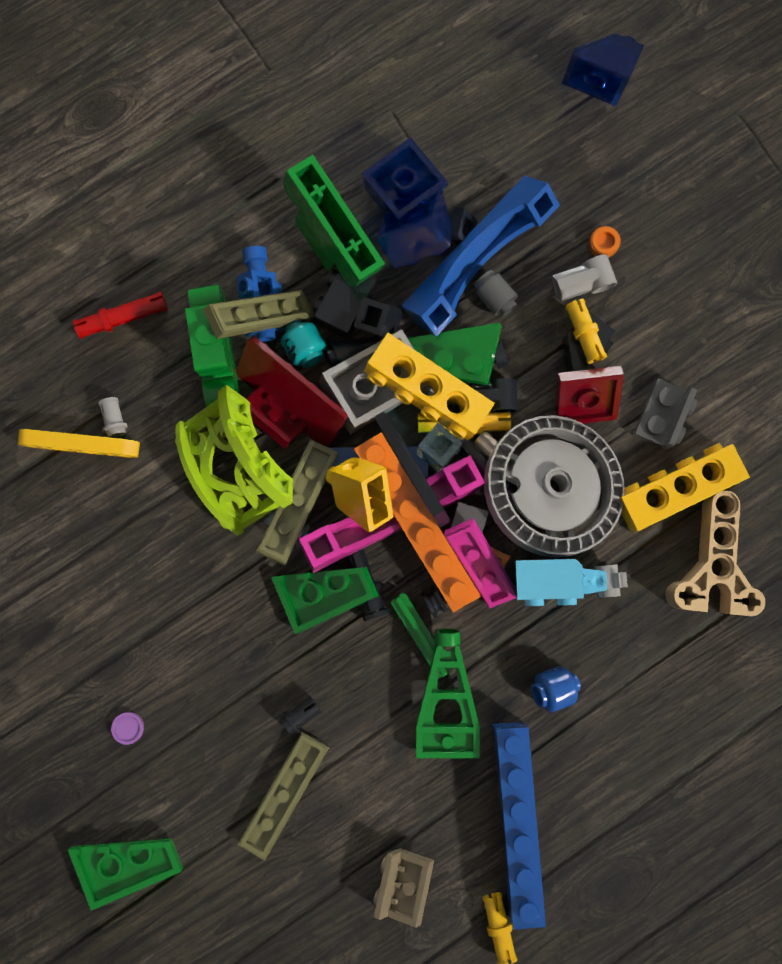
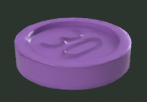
[111,712,144,745]

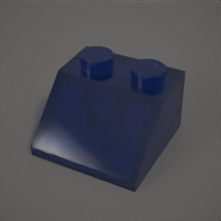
[562,33,644,107]
[361,137,448,221]
[377,185,453,268]

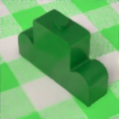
[283,155,385,287]
[185,284,240,407]

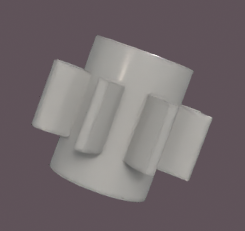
[594,564,628,598]

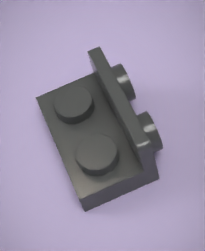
[633,378,697,449]

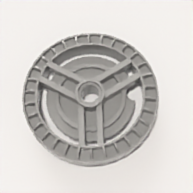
[484,415,625,558]

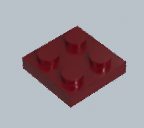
[555,366,624,424]

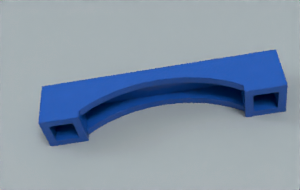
[401,176,560,337]
[492,722,546,930]

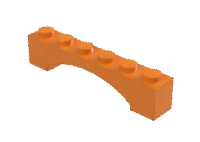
[354,432,481,613]

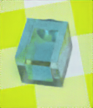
[416,423,463,472]

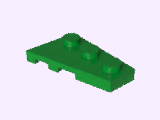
[407,323,502,386]
[271,567,379,634]
[68,838,183,911]

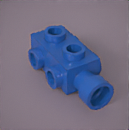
[236,246,284,342]

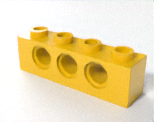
[363,333,495,440]
[620,443,750,532]

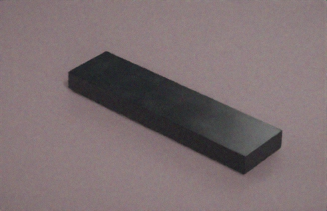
[375,412,450,527]

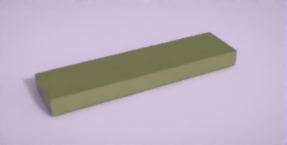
[203,290,315,339]
[256,439,338,565]
[238,731,329,861]

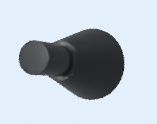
[325,335,381,367]

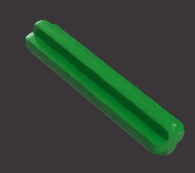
[391,593,452,679]

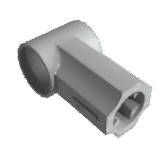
[551,254,617,302]

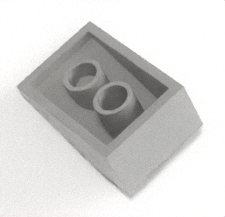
[319,329,430,435]

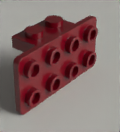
[236,336,347,449]

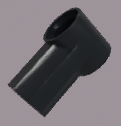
[457,378,518,413]

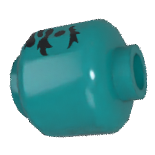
[281,320,326,368]

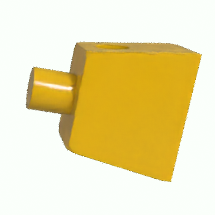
[326,457,394,533]

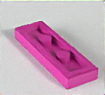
[444,518,517,609]

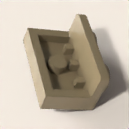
[373,848,434,928]

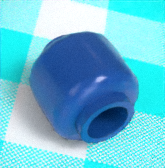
[531,666,581,713]

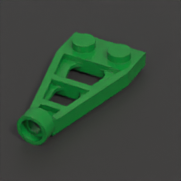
[416,628,480,759]

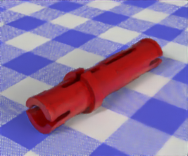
[73,292,168,339]

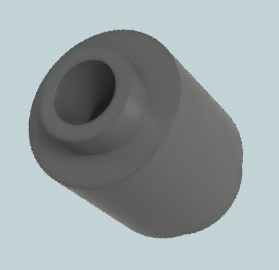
[474,270,518,316]

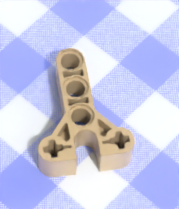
[665,491,765,616]

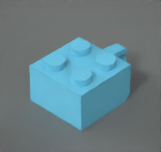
[516,559,607,606]

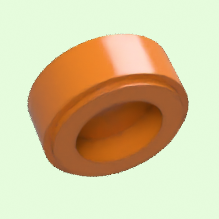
[588,226,621,258]

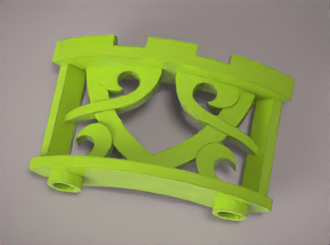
[175,385,293,536]

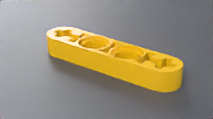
[17,429,140,458]

